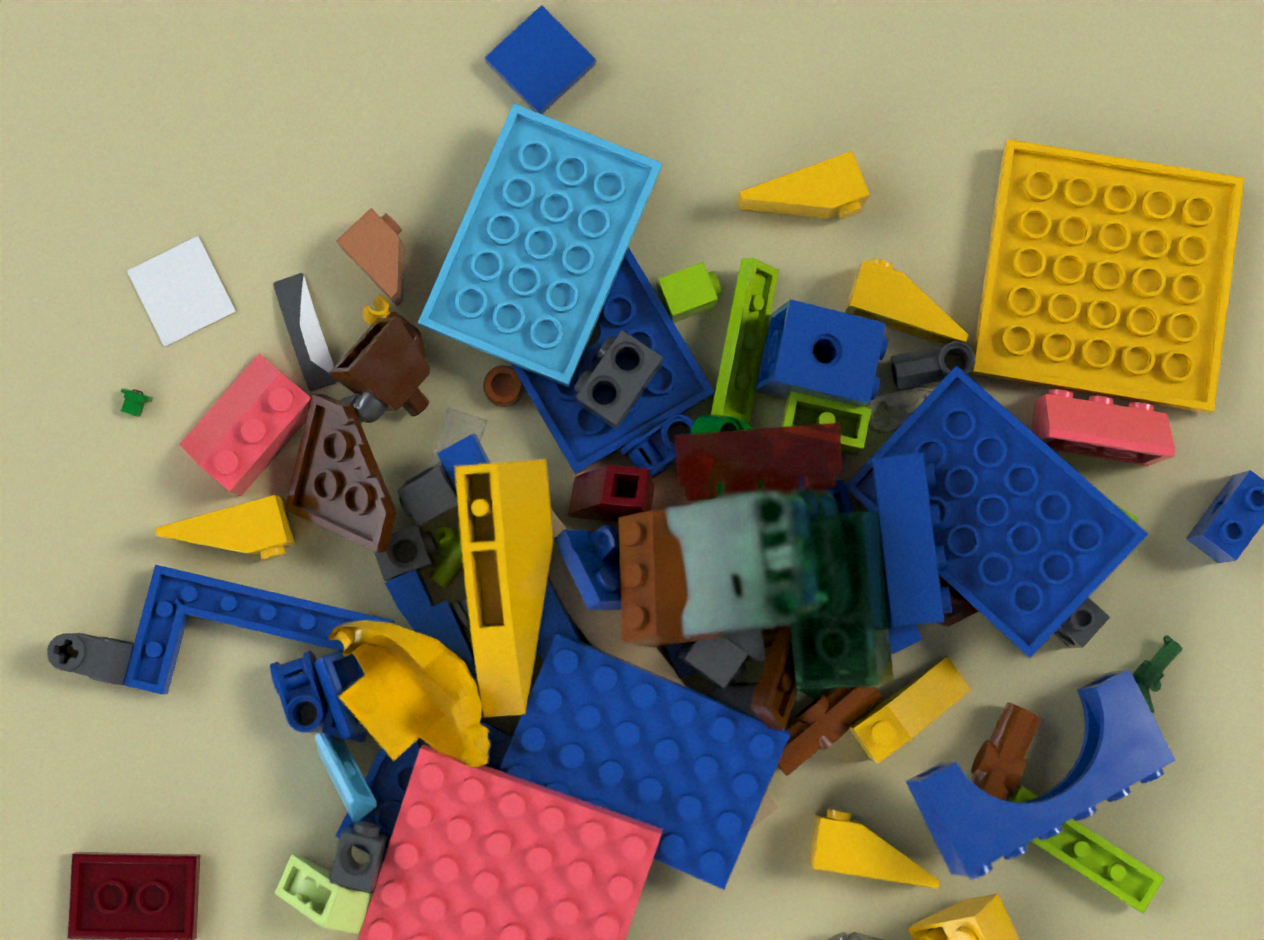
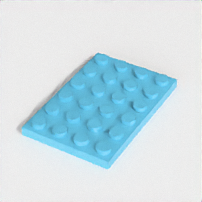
[418,103,662,387]

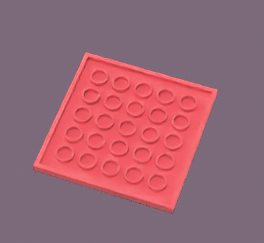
[358,744,663,940]

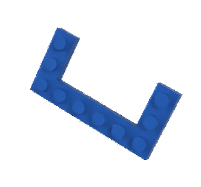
[123,565,395,743]

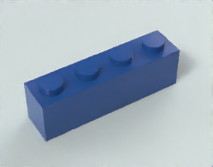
[872,453,952,627]

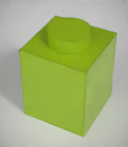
[657,262,722,323]

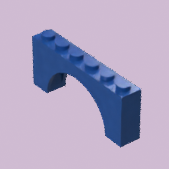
[906,669,1176,879]

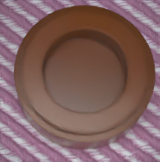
[483,365,524,407]

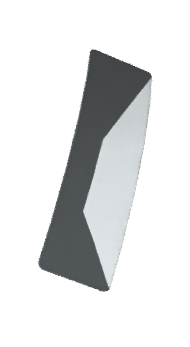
[273,273,338,391]

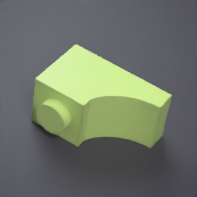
[275,854,373,934]

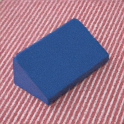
[313,649,368,740]

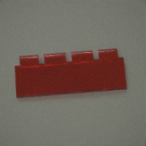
[675,422,842,501]

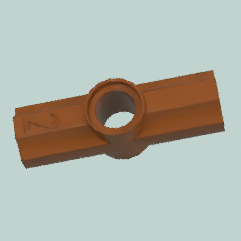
[777,670,882,776]
[971,702,1042,800]

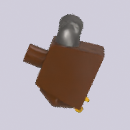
[329,296,430,424]

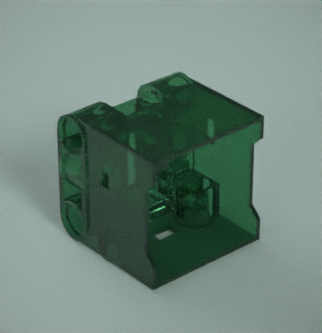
[666,489,851,637]

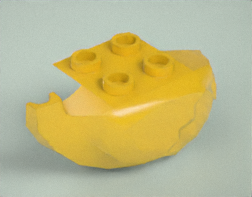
[328,620,490,768]

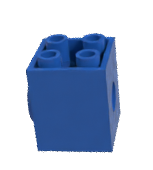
[755,299,888,407]

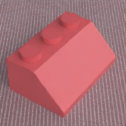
[179,353,311,496]
[1031,389,1175,466]

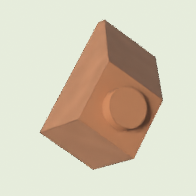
[336,208,405,306]

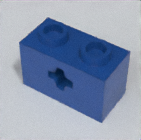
[1186,470,1264,563]

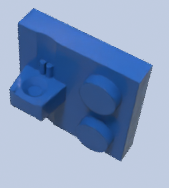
[554,525,621,610]

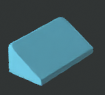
[315,732,377,822]

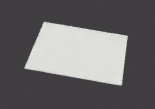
[127,236,236,347]

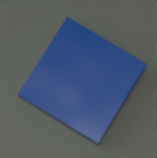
[485,5,596,114]

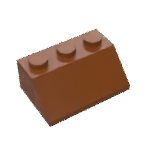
[618,511,721,647]

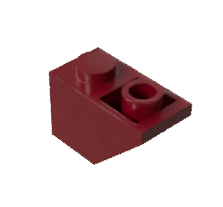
[568,465,655,522]

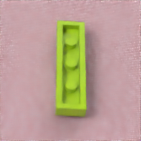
[711,258,779,425]
[1008,785,1165,914]

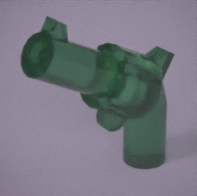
[1132,635,1183,713]

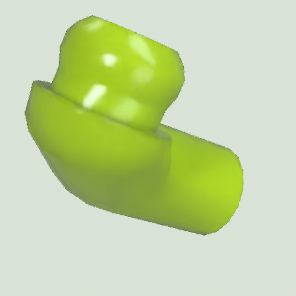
[430,526,463,589]

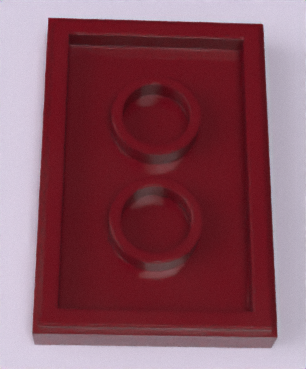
[68,852,200,940]

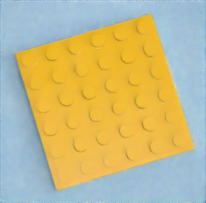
[970,139,1245,414]

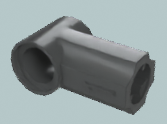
[890,341,975,391]

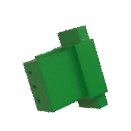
[121,388,153,417]

